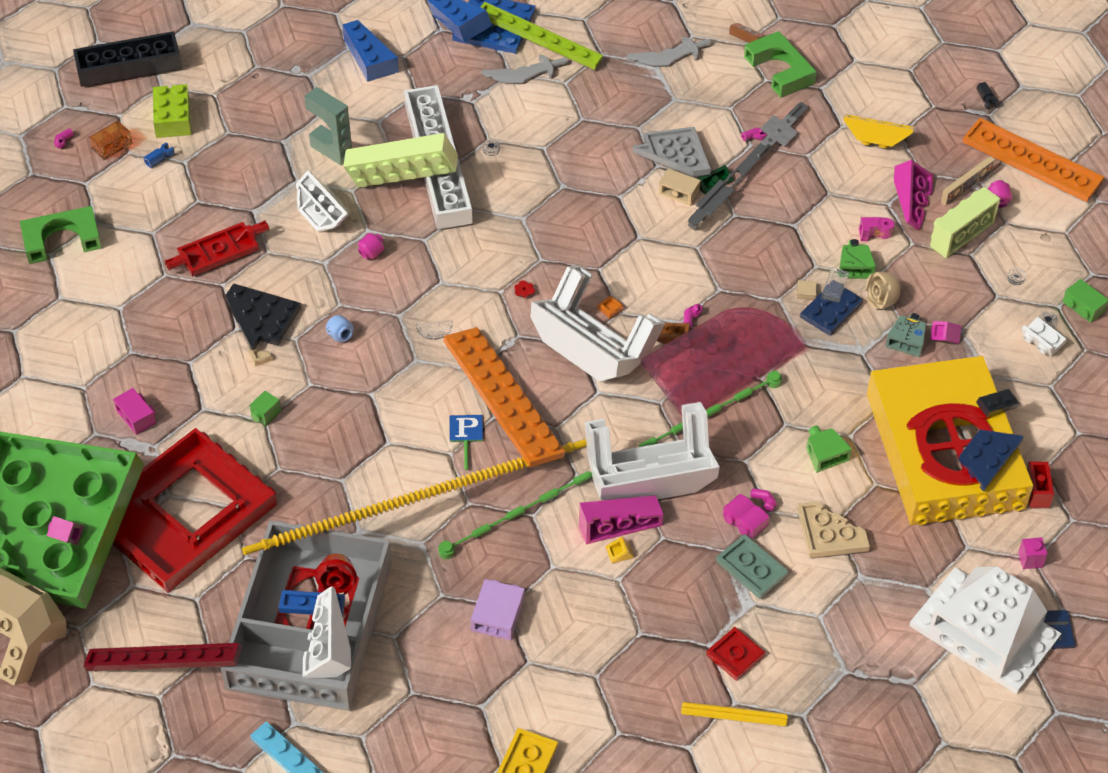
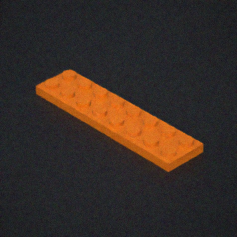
[962,118,1104,202]

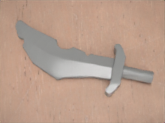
[627,37,711,66]
[481,54,567,83]

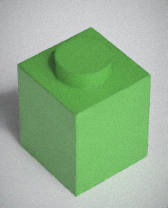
[249,391,281,426]

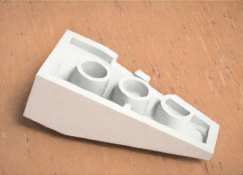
[303,586,351,679]

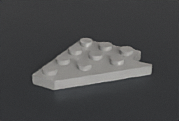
[633,127,711,177]

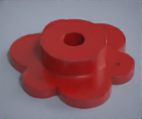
[514,280,535,298]

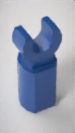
[143,142,175,168]

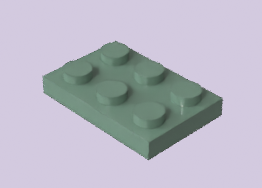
[716,534,789,599]

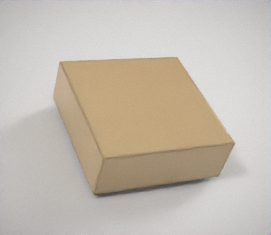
[797,280,816,300]

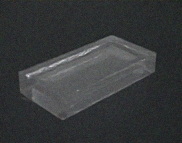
[821,267,850,303]

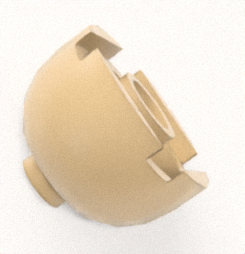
[865,272,901,309]

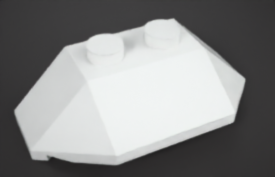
[296,171,349,232]

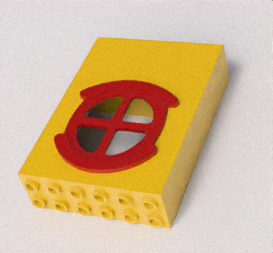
[867,356,1033,525]

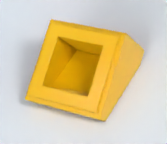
[605,537,634,563]

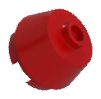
[315,554,357,594]

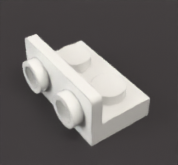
[1022,317,1067,357]

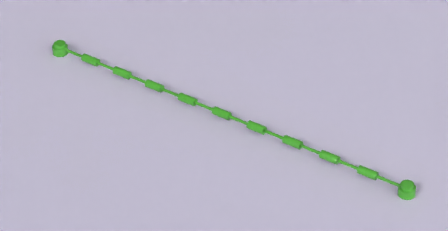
[438,371,782,559]

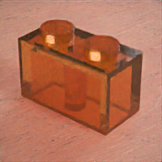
[89,120,133,160]

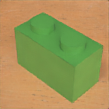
[1062,279,1108,323]

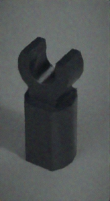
[976,82,998,109]

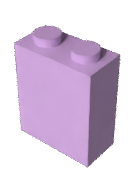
[470,579,525,640]

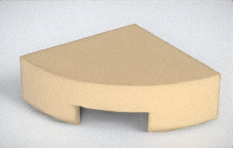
[248,348,273,367]

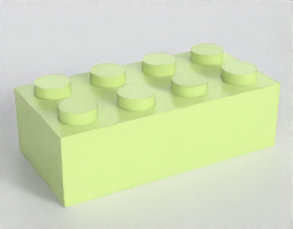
[930,187,1000,258]

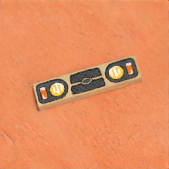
[941,156,995,206]

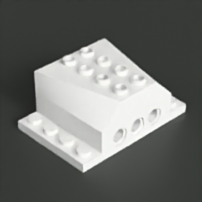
[909,566,1061,694]

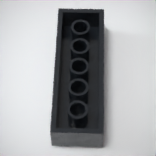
[73,31,182,87]

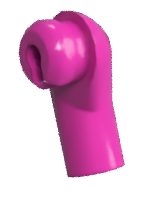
[741,127,768,141]
[683,304,703,327]
[751,488,777,511]

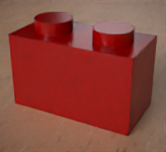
[1027,461,1054,508]

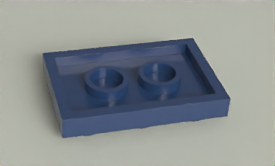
[800,281,863,336]

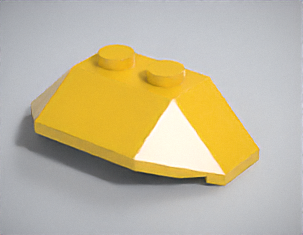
[844,114,914,148]

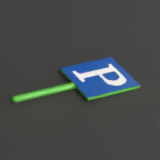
[449,415,483,471]

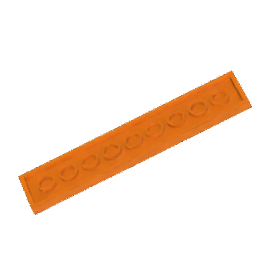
[443,327,565,468]

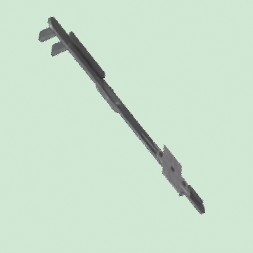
[688,102,807,230]

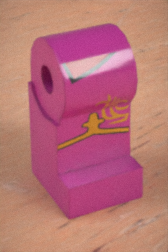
[858,217,895,241]

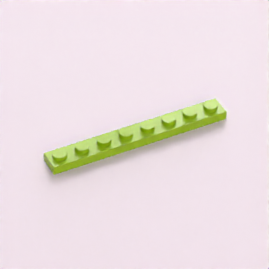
[481,2,603,70]

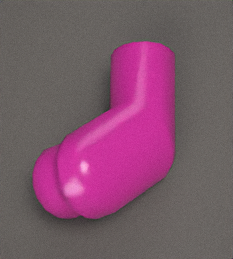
[54,128,74,149]

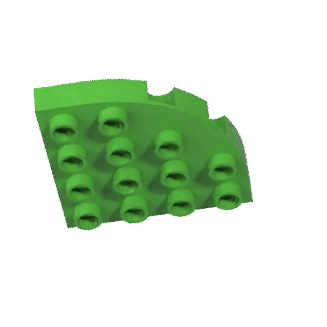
[0,431,145,609]

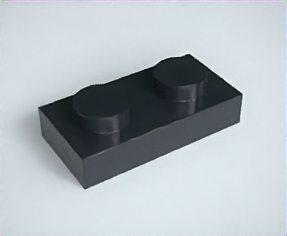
[976,389,1020,417]

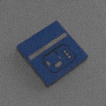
[1044,610,1075,649]

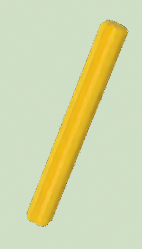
[681,702,788,726]

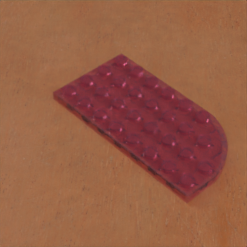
[640,307,805,416]

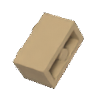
[658,168,701,206]

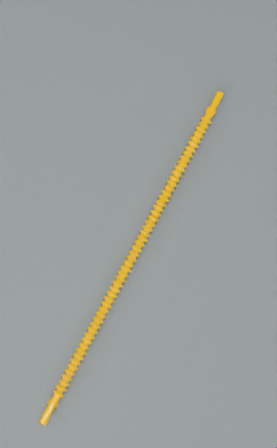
[242,438,587,555]

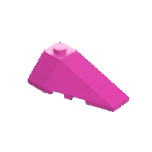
[894,160,933,230]

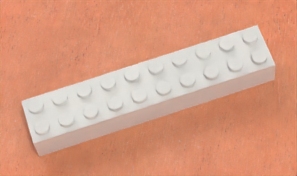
[404,85,472,229]

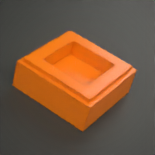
[597,295,624,319]

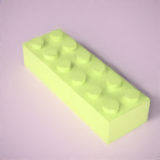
[343,133,458,188]

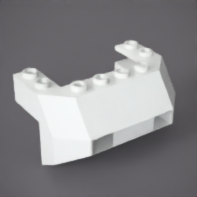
[530,265,665,382]
[585,402,720,500]

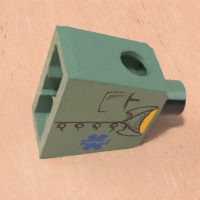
[885,313,926,358]

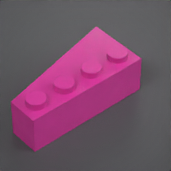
[579,495,664,545]

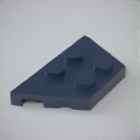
[959,429,1024,491]

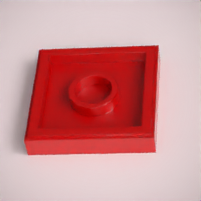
[706,627,766,681]

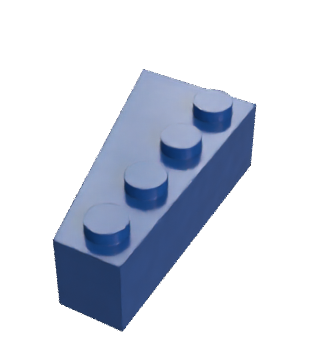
[427,0,492,42]
[342,20,399,82]

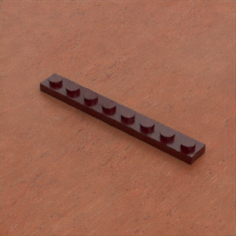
[83,643,242,671]

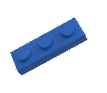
[279,590,346,617]

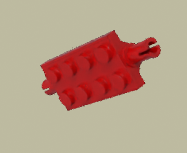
[164,220,270,277]

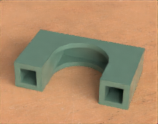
[304,87,352,166]

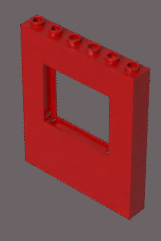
[113,428,277,593]

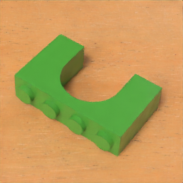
[744,31,816,98]
[20,206,102,264]

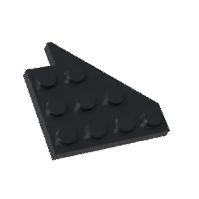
[225,283,301,350]

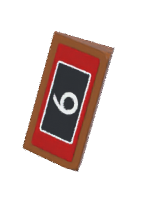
[729,23,766,43]

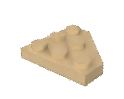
[797,502,870,558]

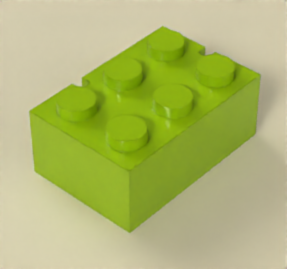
[153,84,191,138]

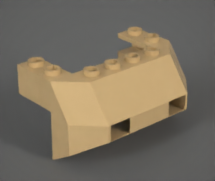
[0,568,67,686]

